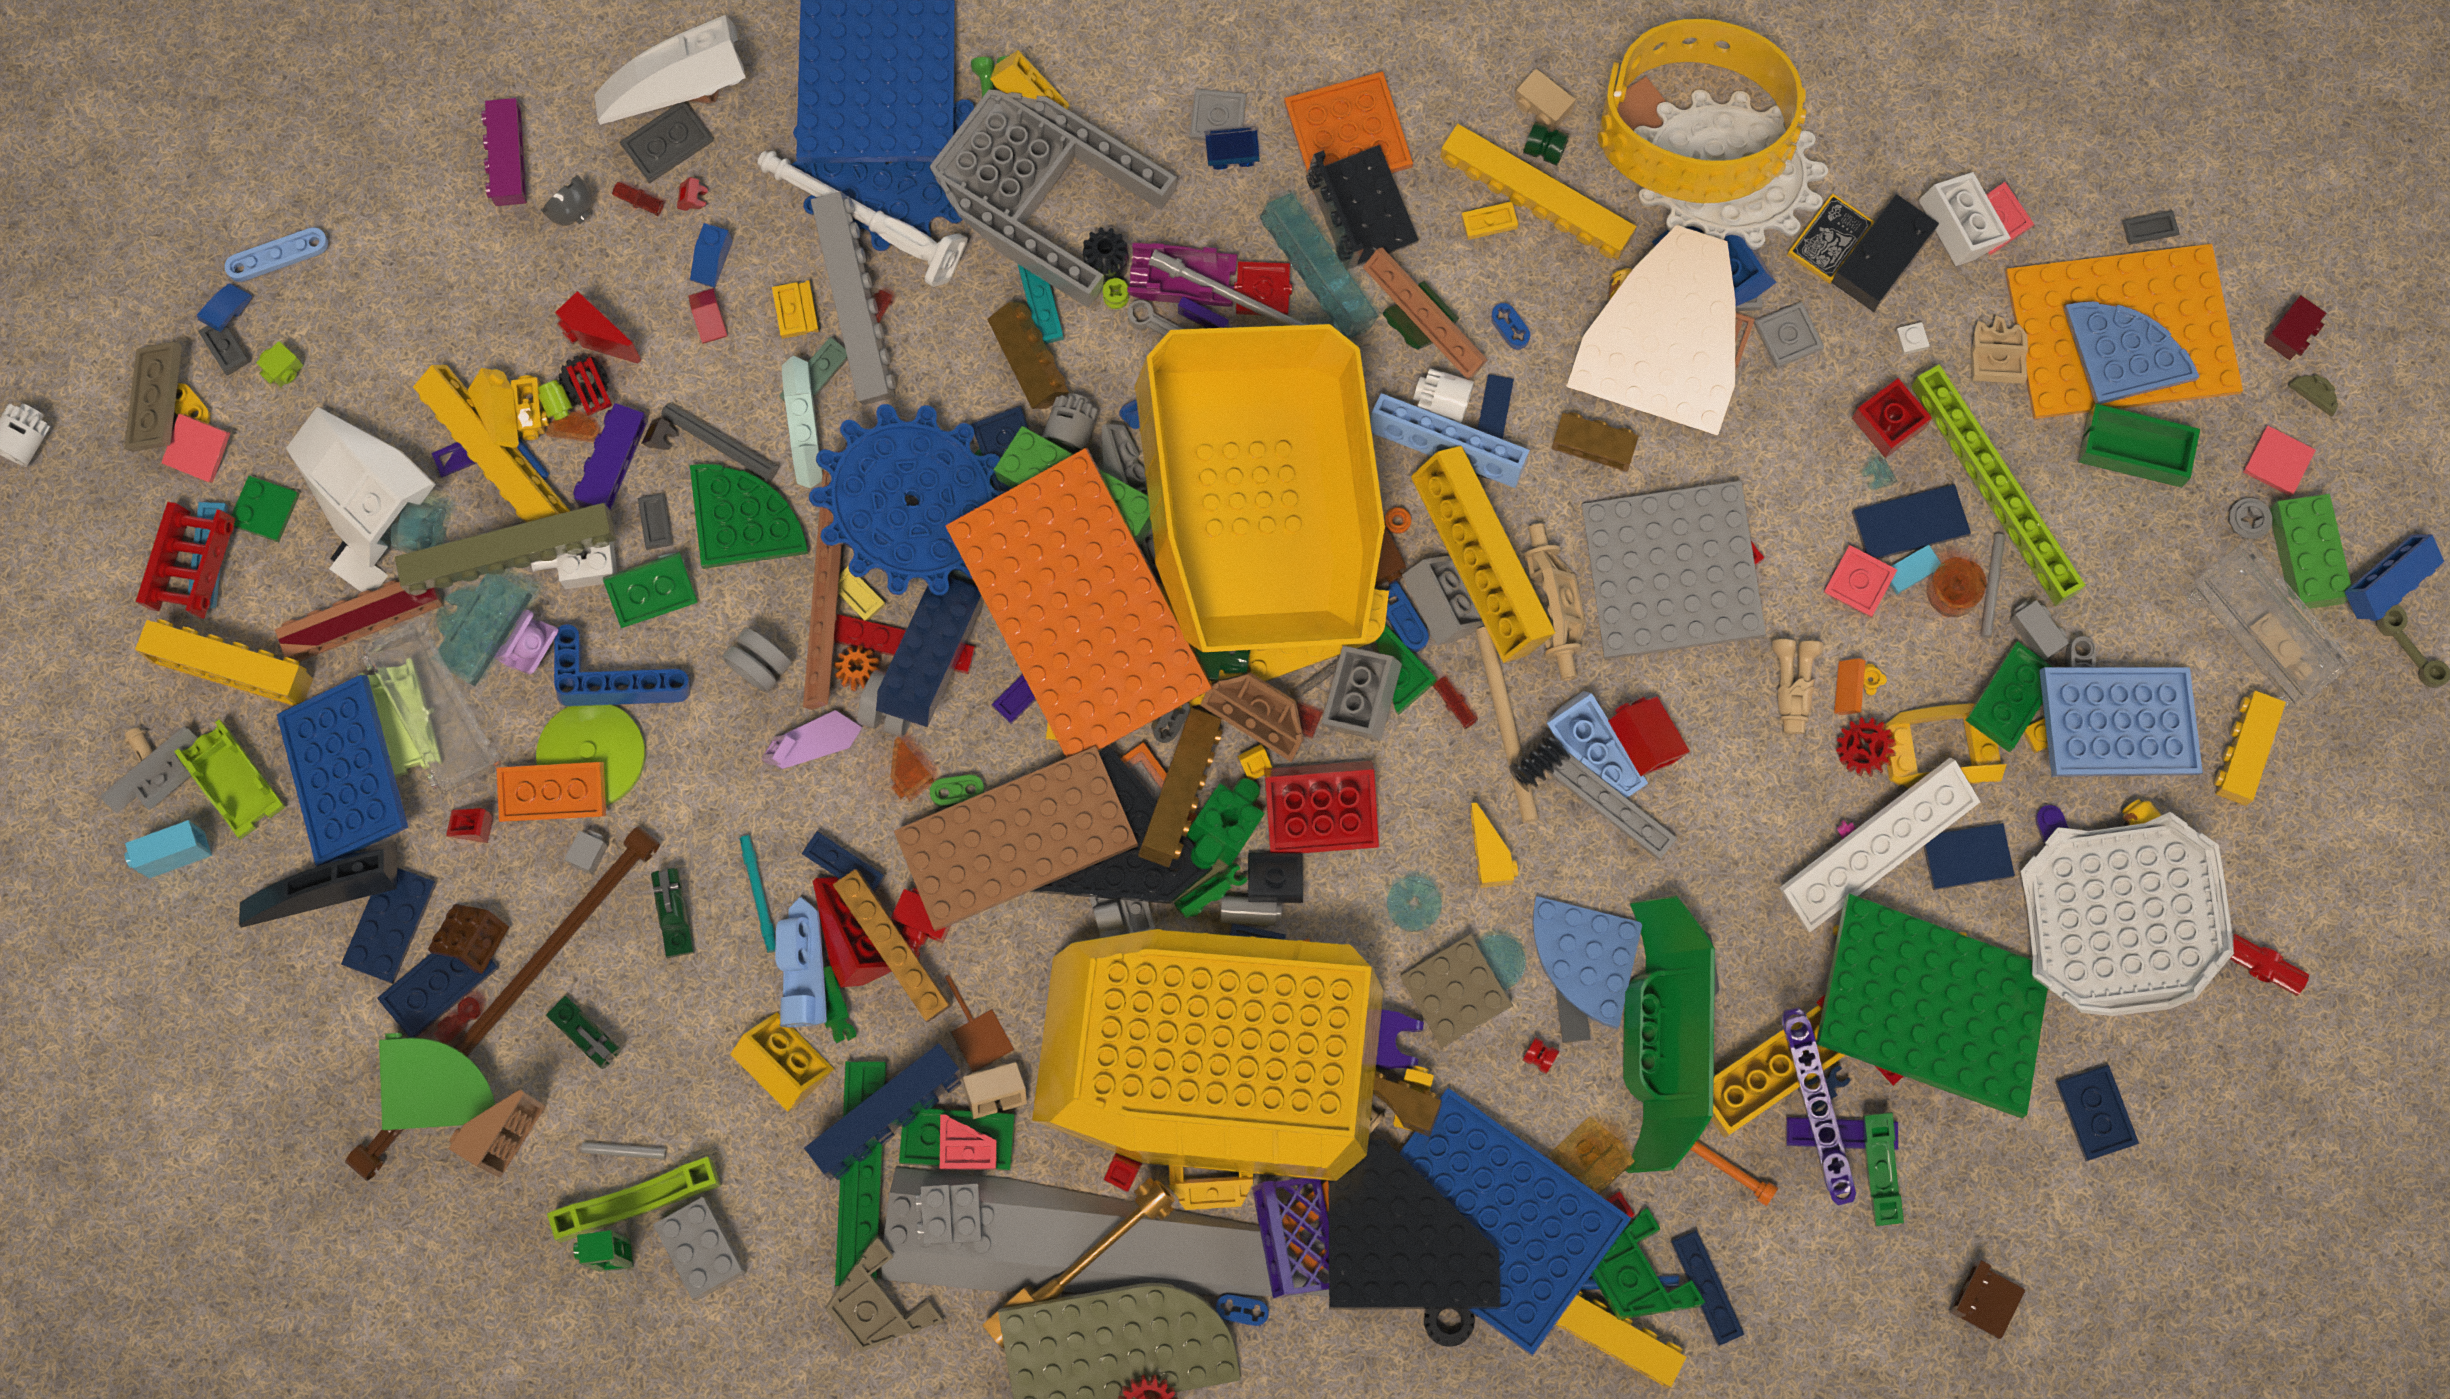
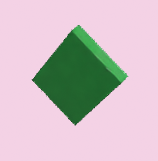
[603,552,698,628]

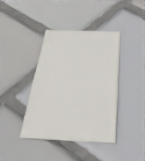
[329,546,388,592]

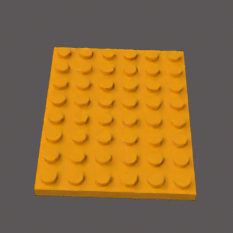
[2005,244,2243,419]

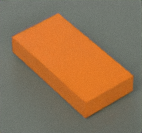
[1834,658,1866,715]

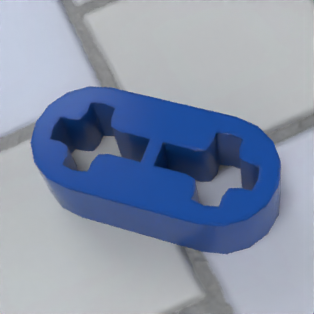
[1491,303,1530,350]
[1216,1295,1269,1326]

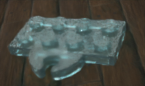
[432,573,533,687]

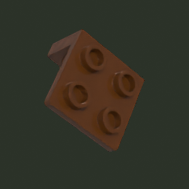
[428,904,509,974]
[1950,1260,2025,1339]

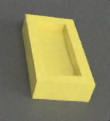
[838,566,885,621]

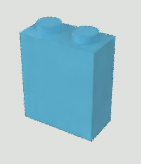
[124,820,212,879]

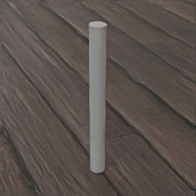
[1981,534,2005,638]

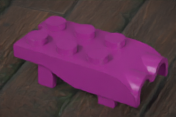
[1127,243,1237,307]

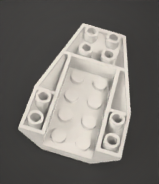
[594,15,746,125]
[286,407,436,567]

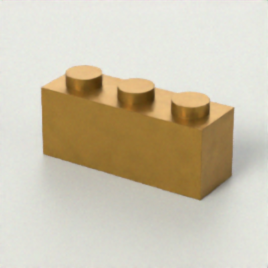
[1551,412,1639,472]

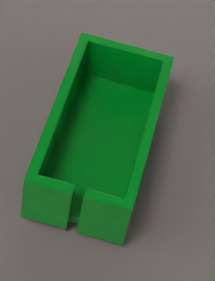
[2078,404,2200,488]

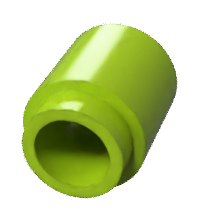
[537,380,573,421]

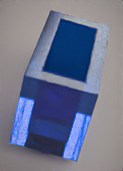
[1204,126,1260,170]

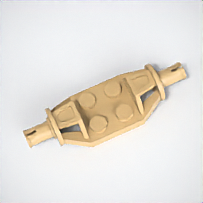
[1523,523,1587,681]

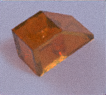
[890,736,935,803]

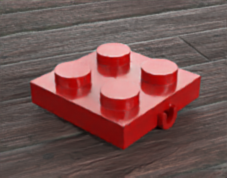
[1234,261,1292,316]

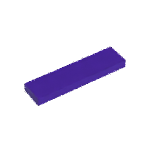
[1786,1117,1898,1150]

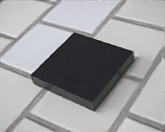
[1248,852,1303,903]

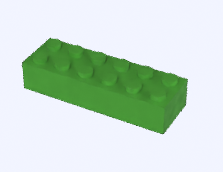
[994,426,1152,547]

